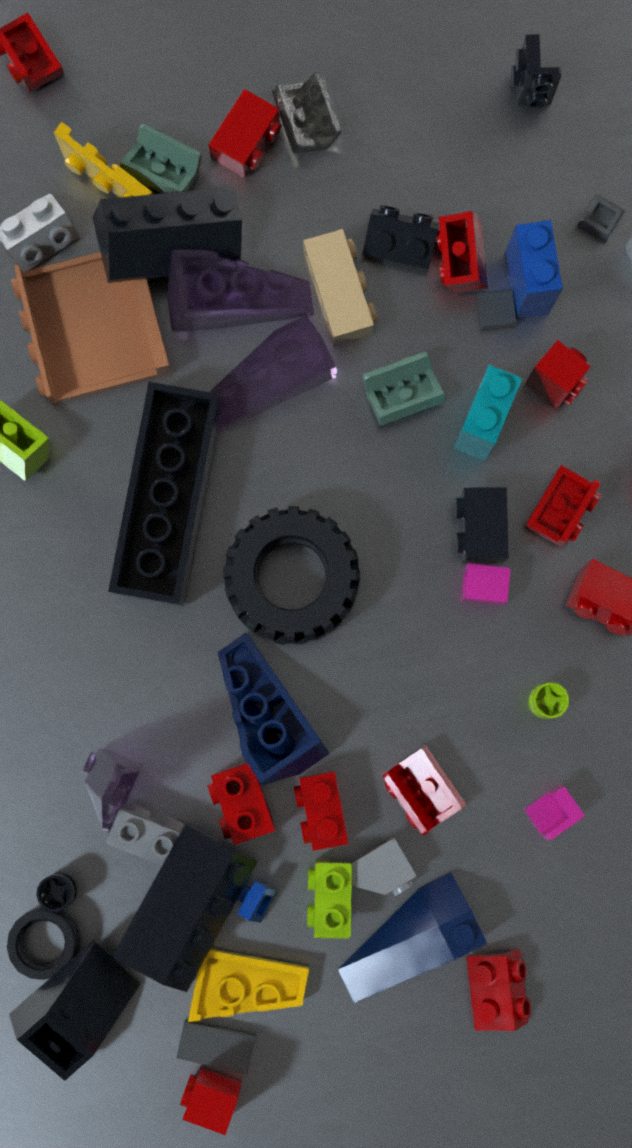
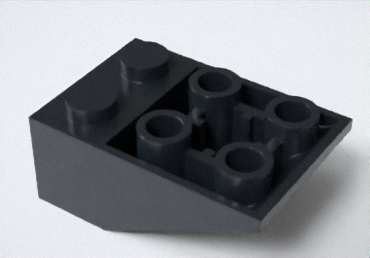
[9,940,140,1081]

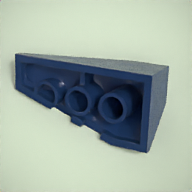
[218,632,330,785]
[338,872,487,1003]

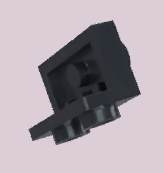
[511,34,562,109]
[362,205,439,269]

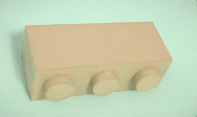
[303,229,378,347]

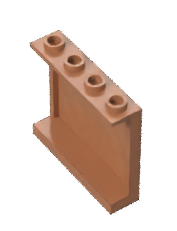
[11,252,172,405]

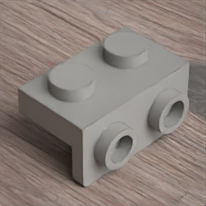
[0,193,79,271]
[106,803,185,866]

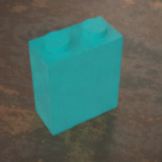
[453,365,523,461]

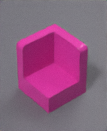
[461,563,510,606]
[525,785,585,841]

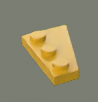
[53,121,153,197]
[188,948,309,1022]

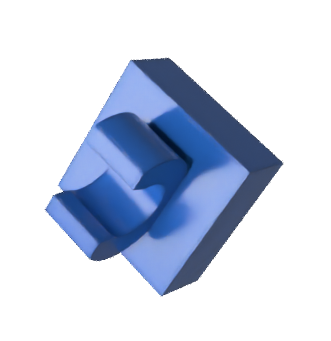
[237,881,278,923]

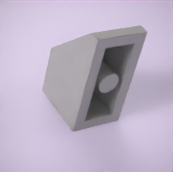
[347,836,417,896]

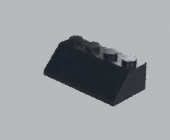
[92,187,242,283]
[113,824,258,992]

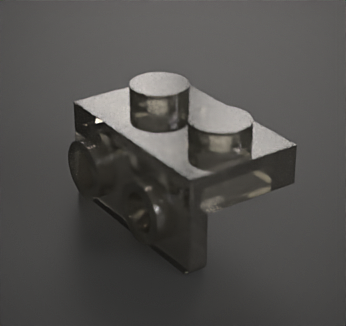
[272,72,342,153]

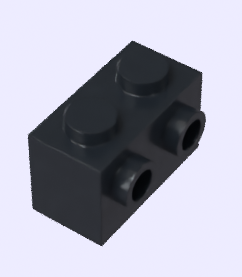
[455,487,509,563]

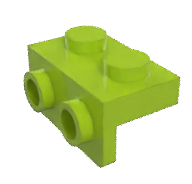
[307,859,352,938]

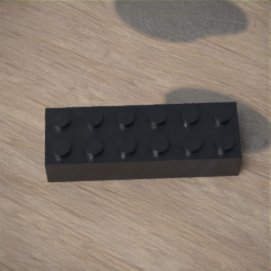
[108,382,222,607]

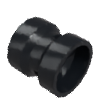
[36,872,79,912]

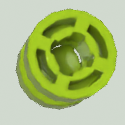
[528,682,569,719]

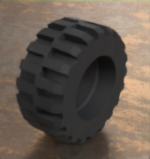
[223,506,360,645]

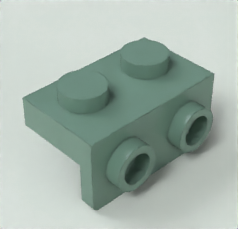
[120,124,202,194]
[363,351,445,426]

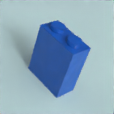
[504,220,563,319]

